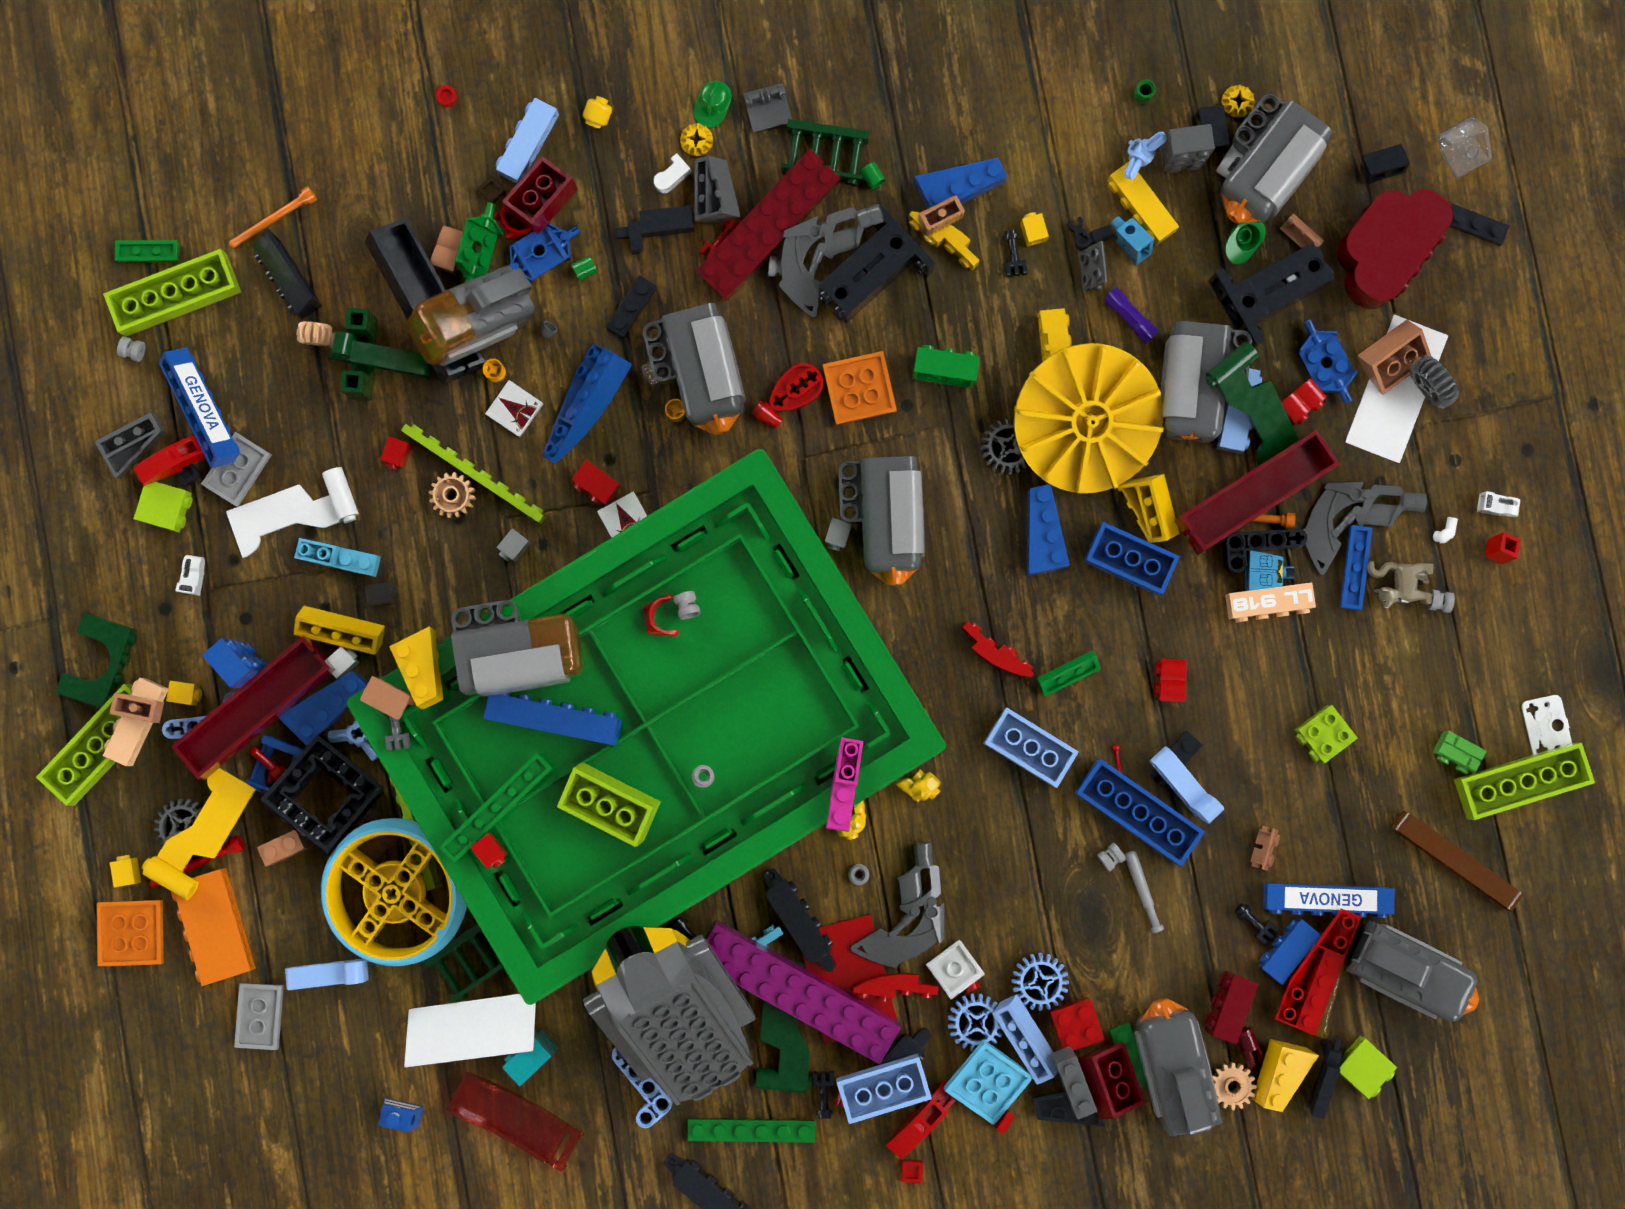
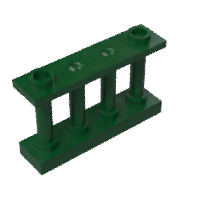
[781,119,870,186]
[422,923,503,1003]

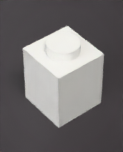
[328,647,360,679]

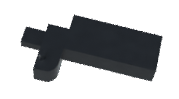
[616,205,694,255]
[1308,1035,1343,1119]

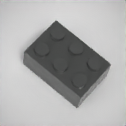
[1159,124,1215,173]

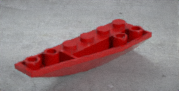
[1274,908,1361,1036]

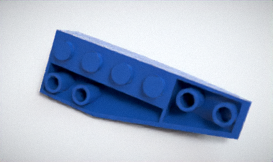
[542,343,632,464]

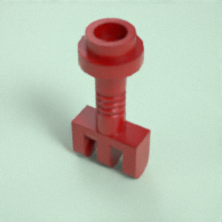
[699,220,738,258]

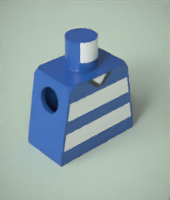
[378,1098,424,1132]

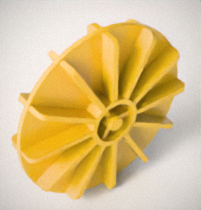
[1014,343,1164,494]

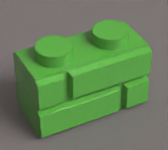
[1433,731,1486,775]

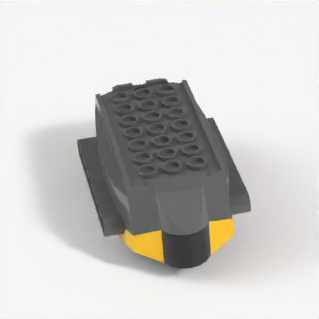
[583,926,756,1106]

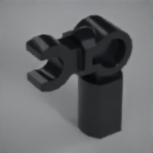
[1067,217,1114,251]

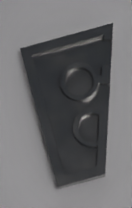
[1032,1090,1105,1127]

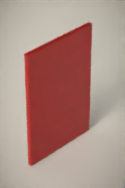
[802,914,897,1045]

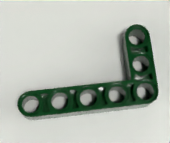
[327,332,432,377]

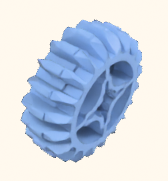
[1011,953,1069,1011]
[948,993,1002,1051]

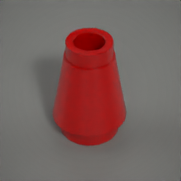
[751,400,783,429]

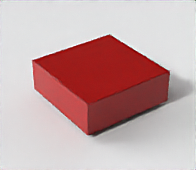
[995,1109,1015,1134]
[900,1159,923,1184]

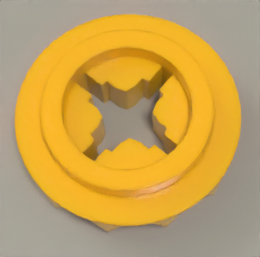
[1222,84,1255,118]
[680,123,713,156]

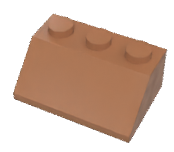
[1357,320,1431,395]

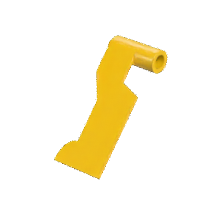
[142,768,256,900]

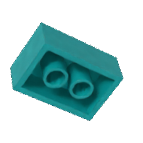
[502,1029,559,1086]

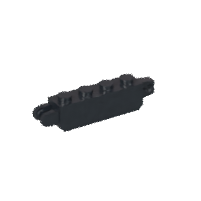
[763,868,836,972]
[844,1027,931,1115]
[663,1152,751,1209]

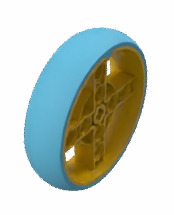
[321,818,467,966]

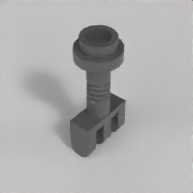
[385,716,411,751]

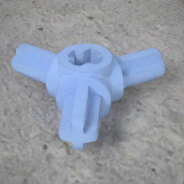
[1124,132,1167,180]
[328,720,378,761]

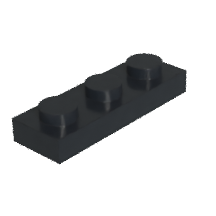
[1449,204,1510,246]
[606,275,657,339]

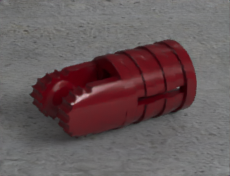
[1238,1026,1264,1069]

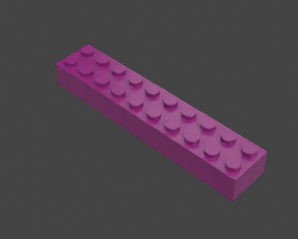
[705,919,901,1064]

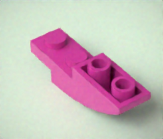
[826,738,863,832]

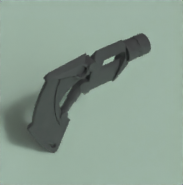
[779,204,884,317]
[1302,482,1427,575]
[851,842,945,968]

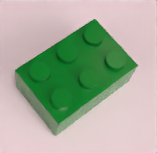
[912,345,980,389]

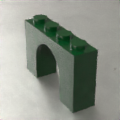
[340,308,378,401]
[55,613,138,708]

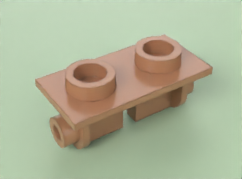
[1280,213,1324,249]
[1250,826,1280,871]

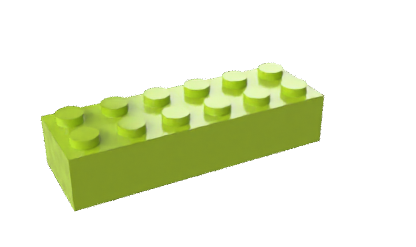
[103,249,241,337]
[36,684,132,806]
[1454,743,1595,820]

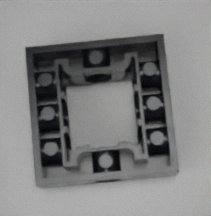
[260,735,384,856]

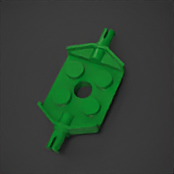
[455,202,503,283]

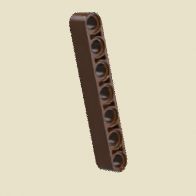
[1391,810,1523,912]

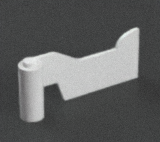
[226,467,359,558]

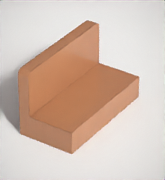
[360,676,415,720]

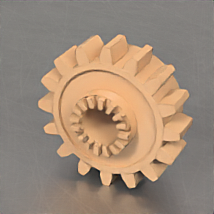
[429,472,476,519]
[1212,1062,1257,1110]

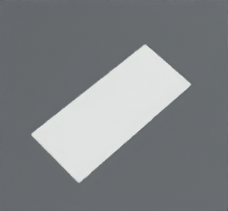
[1345,315,1448,463]
[404,994,536,1067]

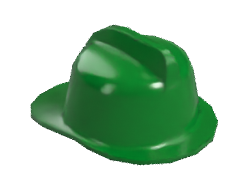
[693,81,732,128]
[1225,222,1266,264]

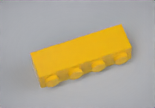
[1107,161,1179,246]
[294,606,385,655]

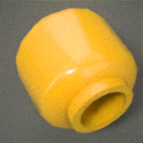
[583,96,612,129]

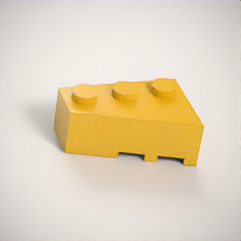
[1038,308,1072,362]
[1118,474,1180,543]
[389,626,443,710]
[1252,1039,1319,1112]

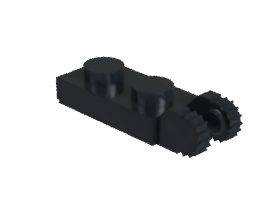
[1149,731,1203,787]

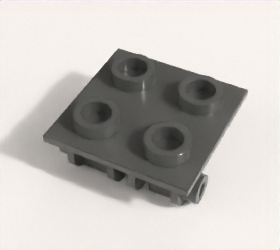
[743,83,792,133]
[1079,241,1107,292]

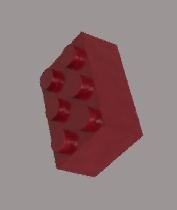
[502,156,578,235]
[1204,971,1258,1045]
[1077,1042,1146,1120]

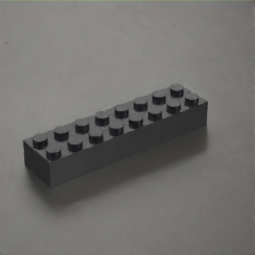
[365,218,485,385]

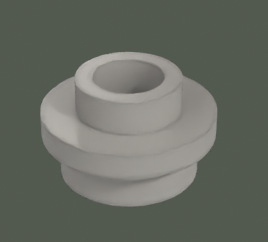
[692,765,714,788]
[848,864,869,885]

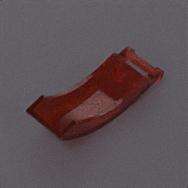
[446,1072,585,1172]

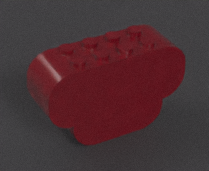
[1337,189,1453,309]

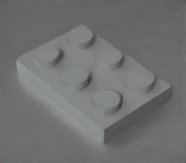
[201,432,272,507]
[234,983,284,1050]

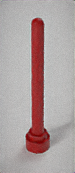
[149,835,245,888]

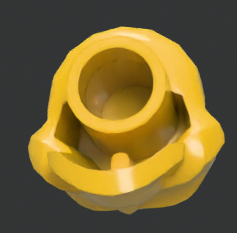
[896,769,940,802]
[836,801,866,840]

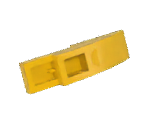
[908,211,979,270]

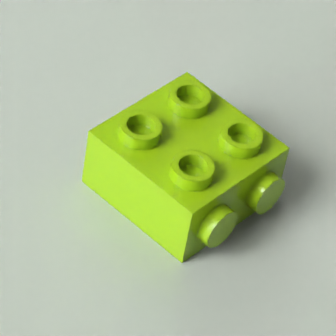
[134,482,192,533]
[1294,705,1358,764]
[1339,1036,1397,1099]

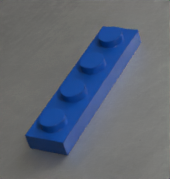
[1339,525,1373,611]

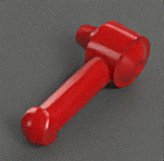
[250,746,286,784]

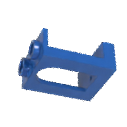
[245,735,304,792]

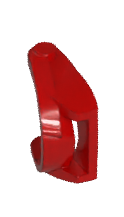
[494,207,533,240]
[643,594,680,637]

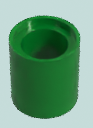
[1134,80,1155,104]
[859,162,886,190]
[571,255,598,281]

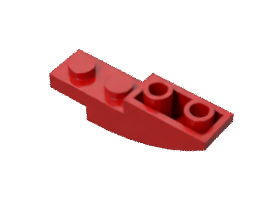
[133,435,205,486]
[961,621,1034,678]
[850,973,939,1001]
[885,1081,956,1159]

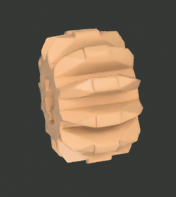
[296,321,333,346]

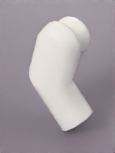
[1433,517,1458,543]

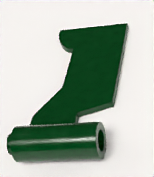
[1206,342,1299,466]
[756,962,812,1093]

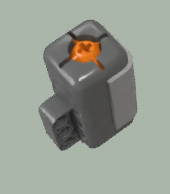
[1160,321,1252,443]

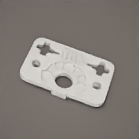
[1522,695,1572,755]

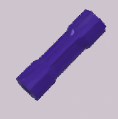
[1103,287,1159,344]

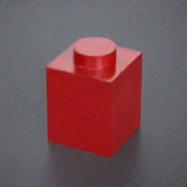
[380,436,412,470]
[1485,532,1521,564]
[470,833,508,869]

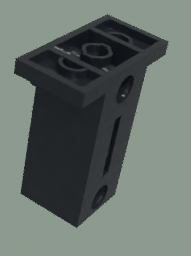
[819,203,935,323]
[1208,243,1334,349]

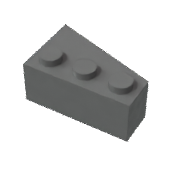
[695,156,741,225]
[95,412,166,479]

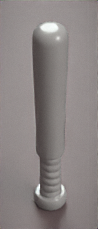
[1125,851,1164,933]

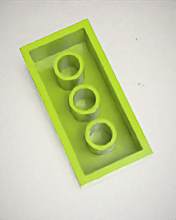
[557,762,661,847]

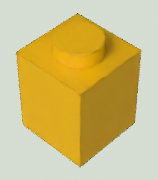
[1020,212,1049,247]
[166,681,202,706]
[110,855,141,888]

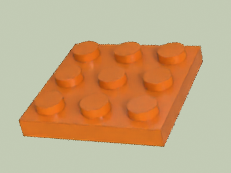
[823,351,897,426]
[97,900,164,967]

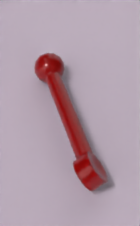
[1112,744,1121,773]

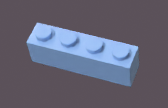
[495,98,559,184]
[1216,368,1262,454]
[992,994,1057,1085]

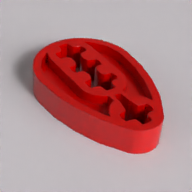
[769,363,823,412]

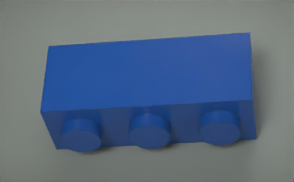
[1258,918,1321,985]

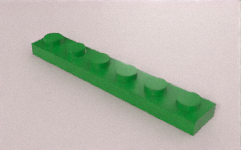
[439,752,553,863]
[688,1118,815,1143]

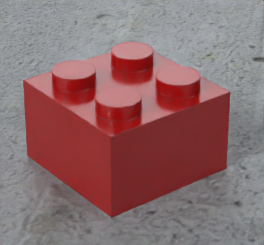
[1048,996,1105,1051]

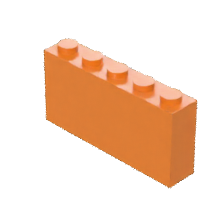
[171,868,256,986]

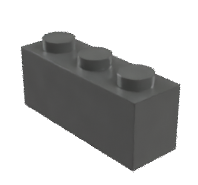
[1051,1046,1098,1119]

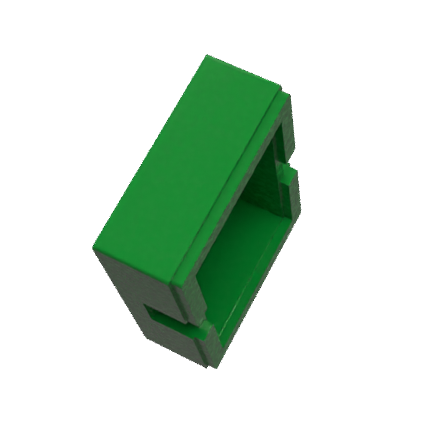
[347,449,946,1005]

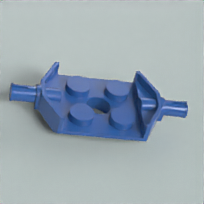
[509,223,581,283]
[1298,319,1358,404]

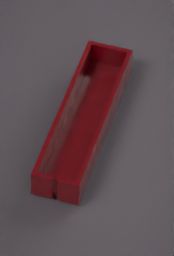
[695,149,841,301]
[1175,430,1340,556]
[171,636,336,780]

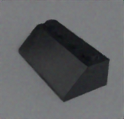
[253,228,322,319]

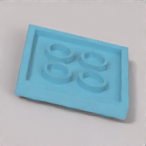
[944,1039,1033,1125]

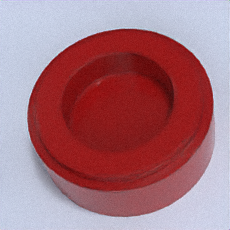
[435,85,457,107]

